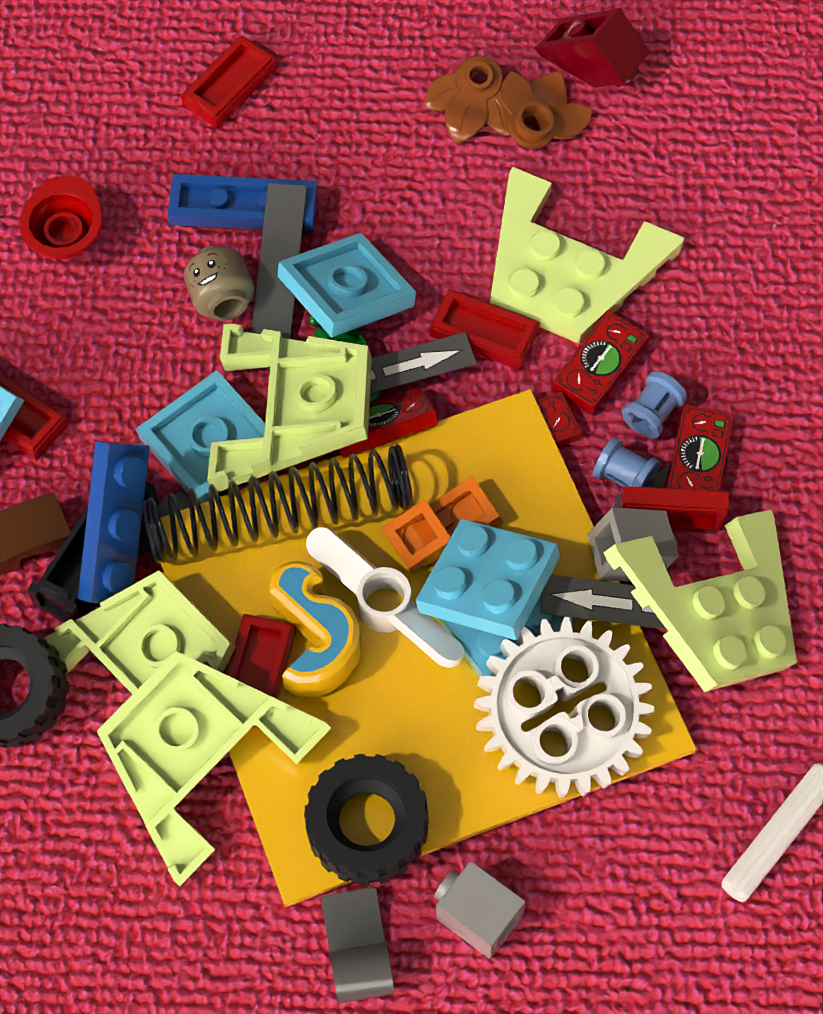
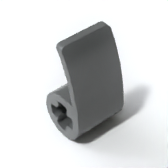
[321,887,394,1004]

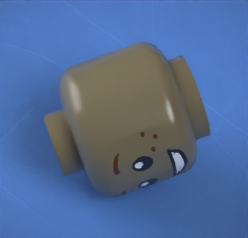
[184,246,255,321]

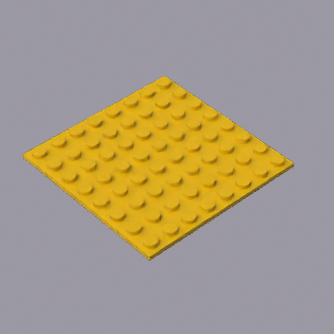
[160,389,696,907]

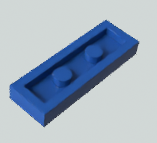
[167,174,318,232]
[78,441,150,603]

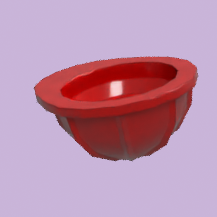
[20,175,102,262]

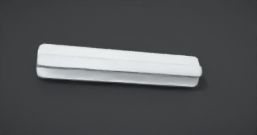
[721,763,823,902]

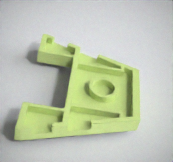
[490,167,684,344]
[207,323,372,492]
[604,510,797,692]
[44,571,236,694]
[97,651,331,886]

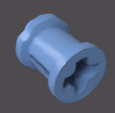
[621,371,687,439]
[593,438,661,488]

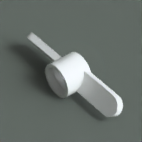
[306,528,464,668]

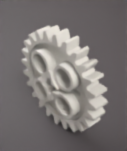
[474,617,654,798]

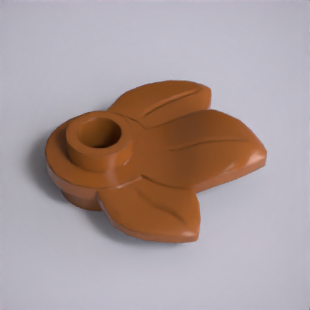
[424,56,510,145]
[500,71,592,149]

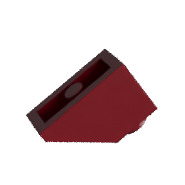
[535,8,650,88]

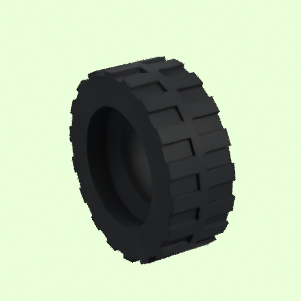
[0,623,69,748]
[304,754,429,886]

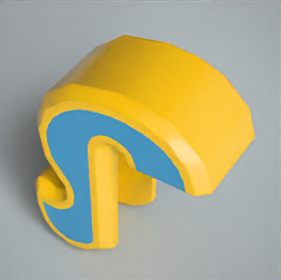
[270,561,361,698]

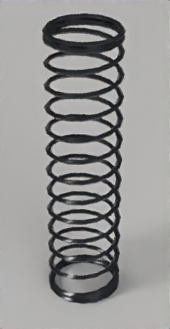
[142,444,413,564]

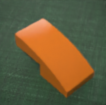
[381,476,503,572]

